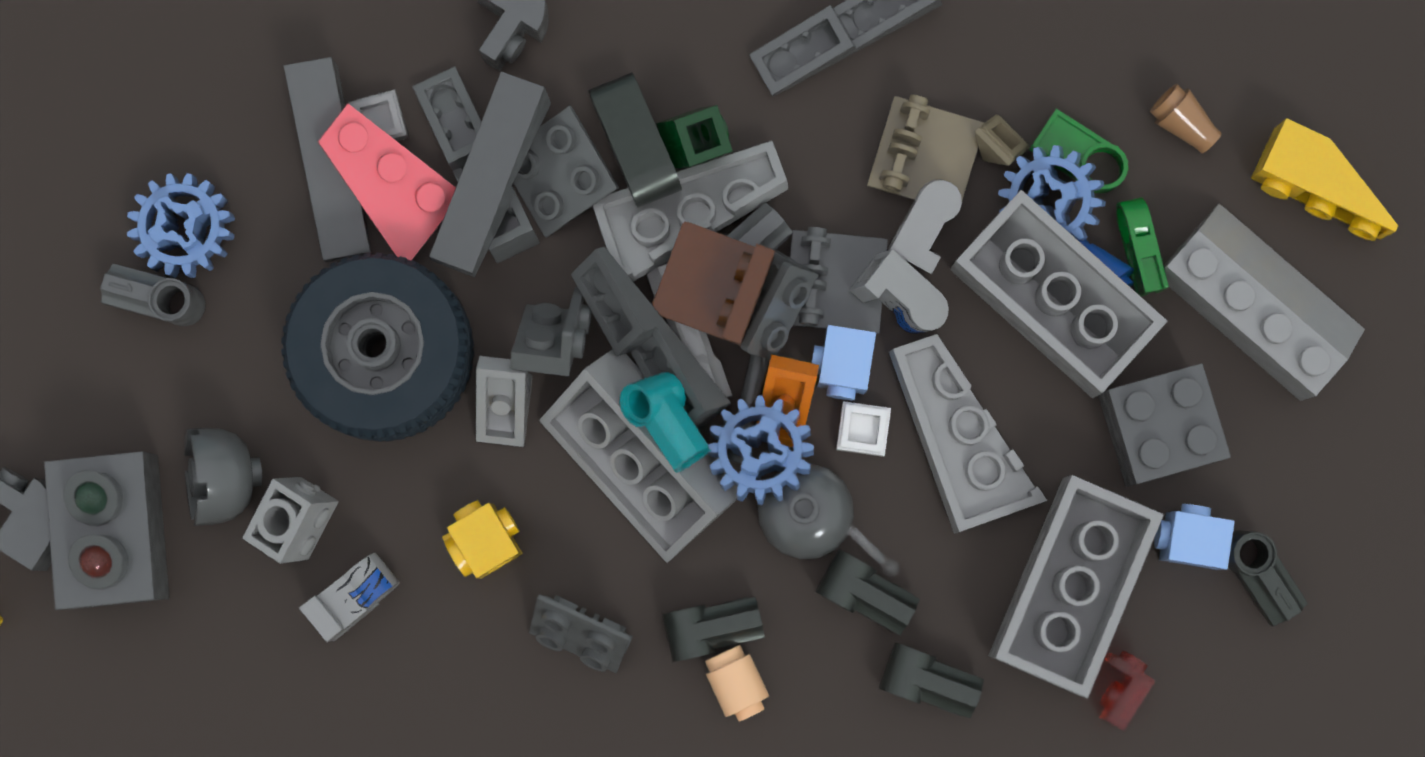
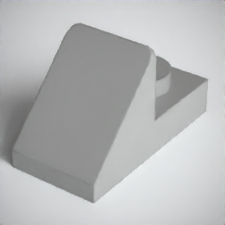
[476,356,532,447]

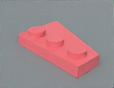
[317,104,456,260]

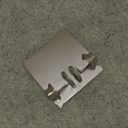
[867,95,984,213]

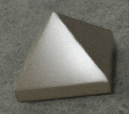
[975,114,1030,166]

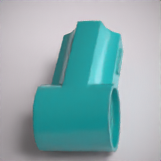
[619,372,711,473]

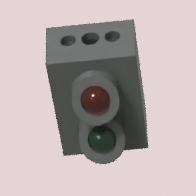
[44,451,169,610]

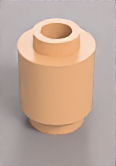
[705,645,770,722]

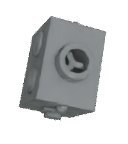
[242,477,339,563]

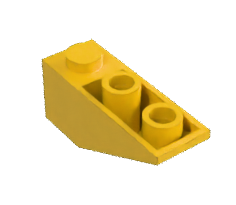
[1251,118,1398,241]

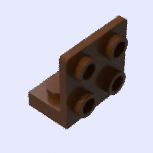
[652,221,775,346]

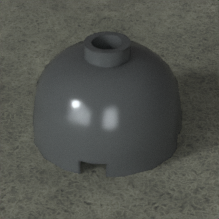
[184,428,262,526]
[758,463,854,560]

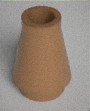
[1150,84,1222,154]

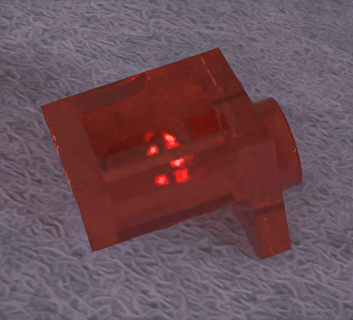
[1099,650,1155,731]

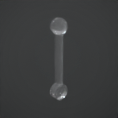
[849,524,900,578]

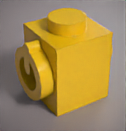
[442,500,523,579]

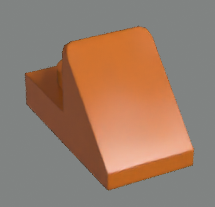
[756,354,819,448]

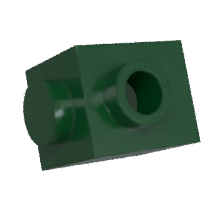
[656,105,733,168]

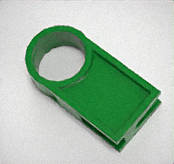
[1029,109,1128,193]
[1116,197,1169,297]

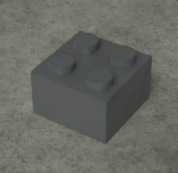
[1098,363,1231,487]

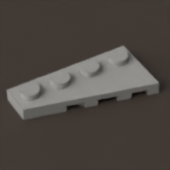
[593,141,788,282]
[889,334,1047,534]

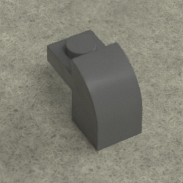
[477,0,549,72]
[0,467,52,571]

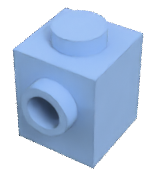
[811,325,876,400]
[1154,504,1234,570]

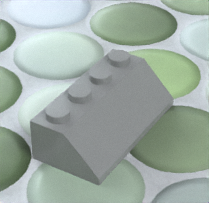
[950,190,1168,398]
[1163,203,1365,401]
[539,349,738,563]

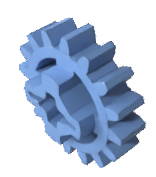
[998,145,1106,240]
[127,173,235,278]
[708,396,814,505]

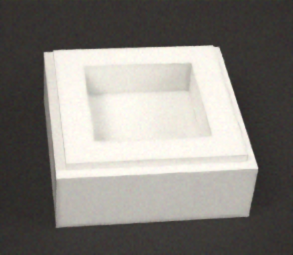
[836,401,891,457]

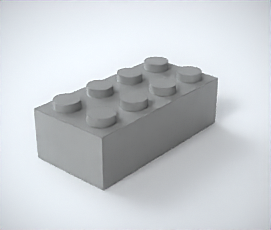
[988,475,1164,698]

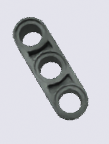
[588,72,682,208]

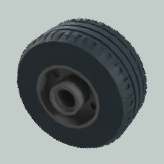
[281,252,474,442]

